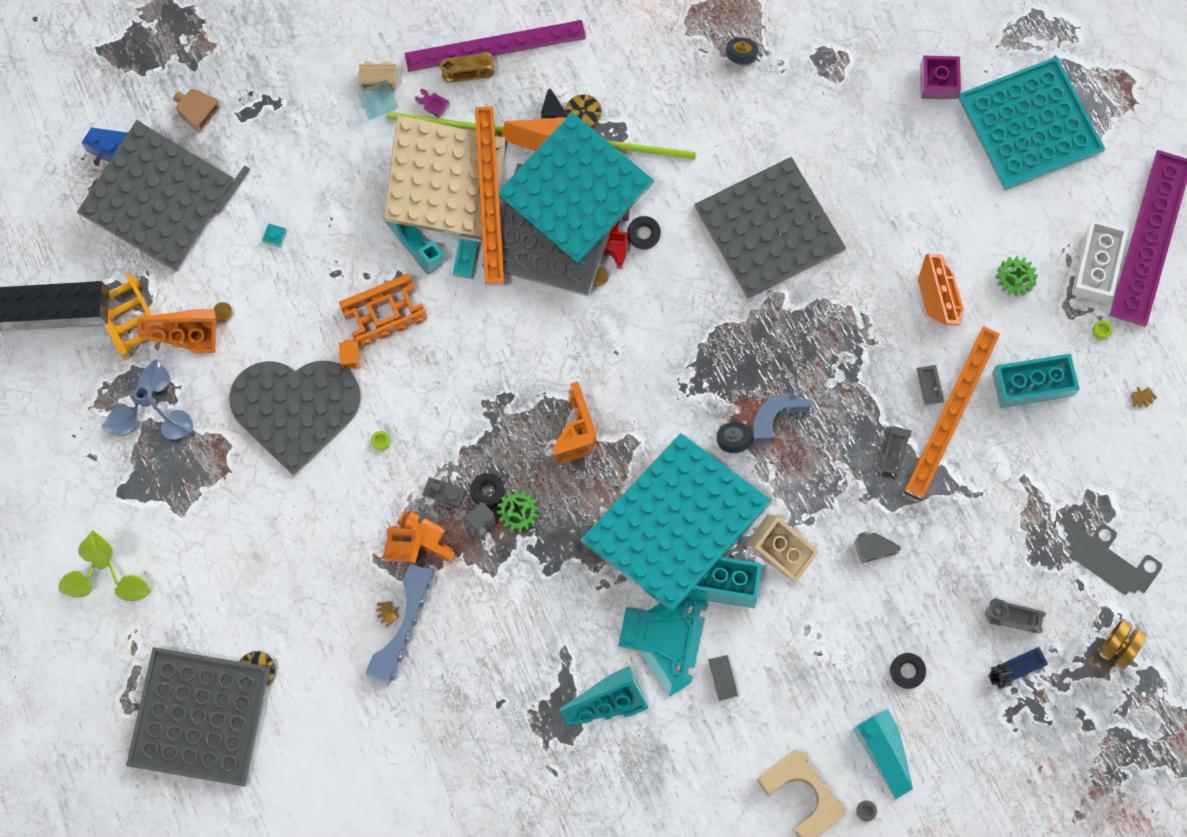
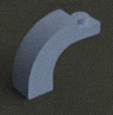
[752,393,810,444]

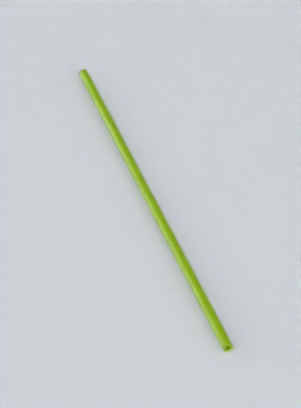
[387,112,696,159]

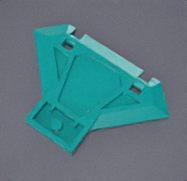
[618,598,707,697]

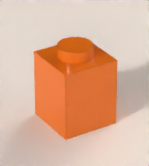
[339,339,361,369]

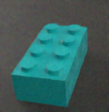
[992,353,1080,408]
[686,557,762,609]

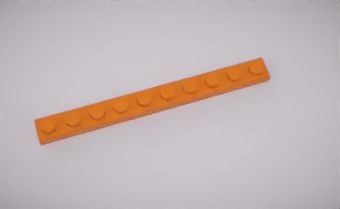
[475,106,504,285]
[905,326,1000,499]

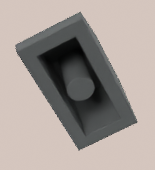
[854,532,901,564]

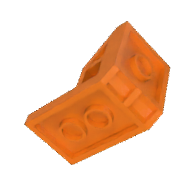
[552,381,597,466]

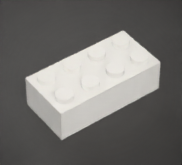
[1071,219,1129,304]

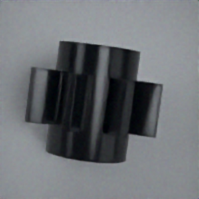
[988,663,1014,689]

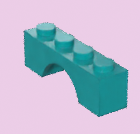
[383,208,444,274]

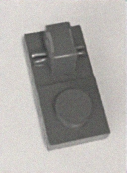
[422,477,466,509]

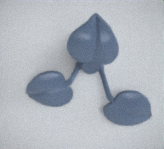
[101,359,193,440]

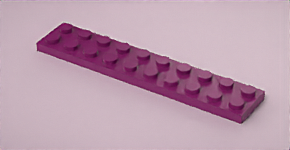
[1109,149,1187,327]

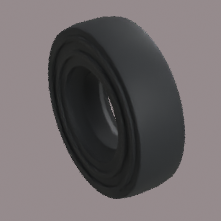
[627,216,661,250]
[470,473,505,508]
[890,653,926,689]

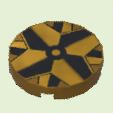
[565,94,602,128]

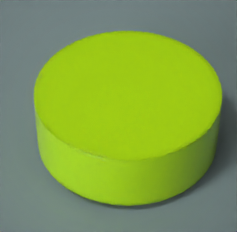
[1092,320,1113,340]
[371,431,391,451]

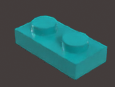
[453,239,478,279]

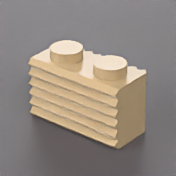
[359,61,397,91]

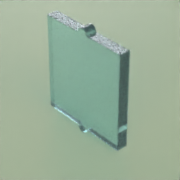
[358,80,398,120]

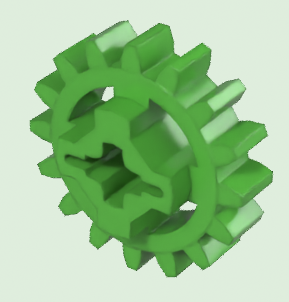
[995,256,1038,297]
[497,490,539,533]

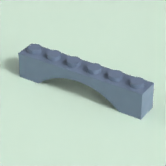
[366,563,435,685]

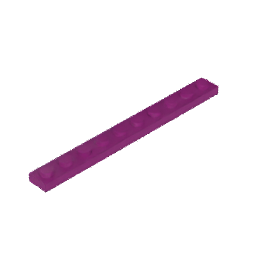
[404,20,586,72]

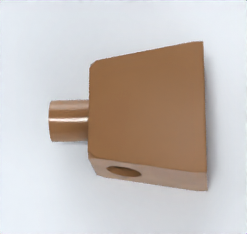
[173,89,221,134]

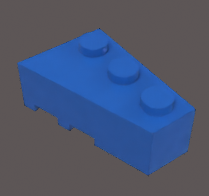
[81,127,128,162]

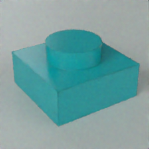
[262,223,287,248]

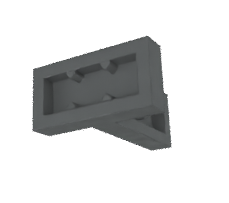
[880,425,912,475]

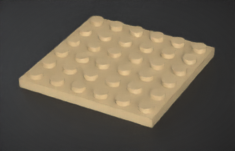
[383,115,505,240]

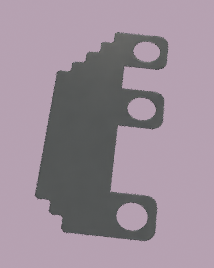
[1061,504,1162,595]

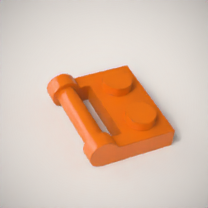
[382,526,423,563]

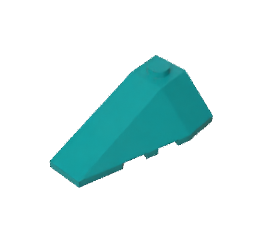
[853,709,913,799]

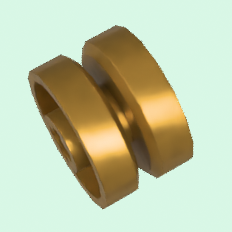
[1099,619,1147,670]

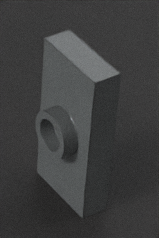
[916,365,944,405]

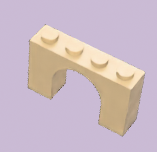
[756,749,846,837]

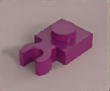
[415,89,449,118]

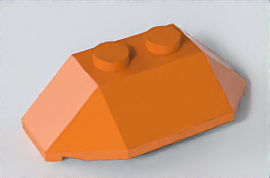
[918,253,964,325]

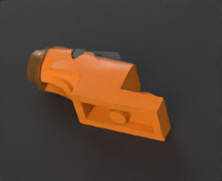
[397,510,455,564]

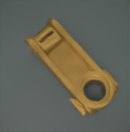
[440,53,495,82]

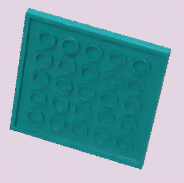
[958,57,1105,190]
[499,112,654,265]

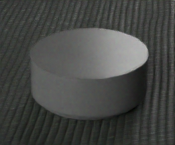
[856,801,877,822]

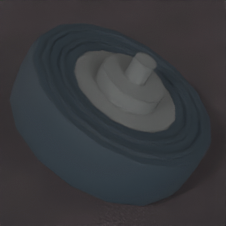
[717,422,751,453]

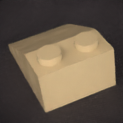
[746,514,819,583]

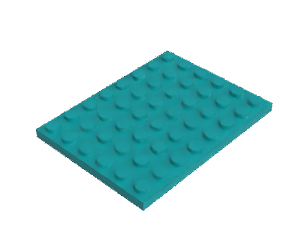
[581,433,771,613]

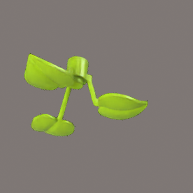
[58,530,152,601]

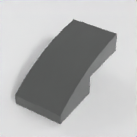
[708,655,738,701]

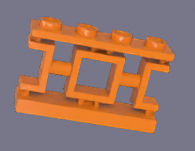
[339,273,427,347]

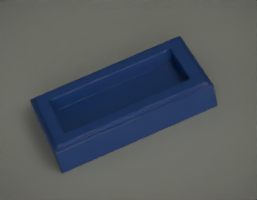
[1004,647,1048,681]

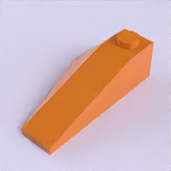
[501,117,566,151]
[137,309,216,353]

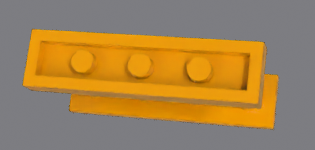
[105,272,152,361]

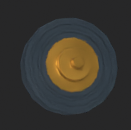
[726,37,759,64]

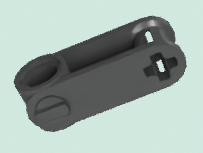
[985,598,1046,634]

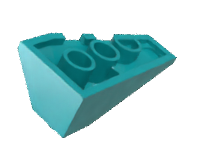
[560,666,649,725]

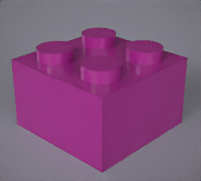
[920,55,961,99]

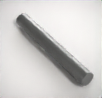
[214,165,250,214]

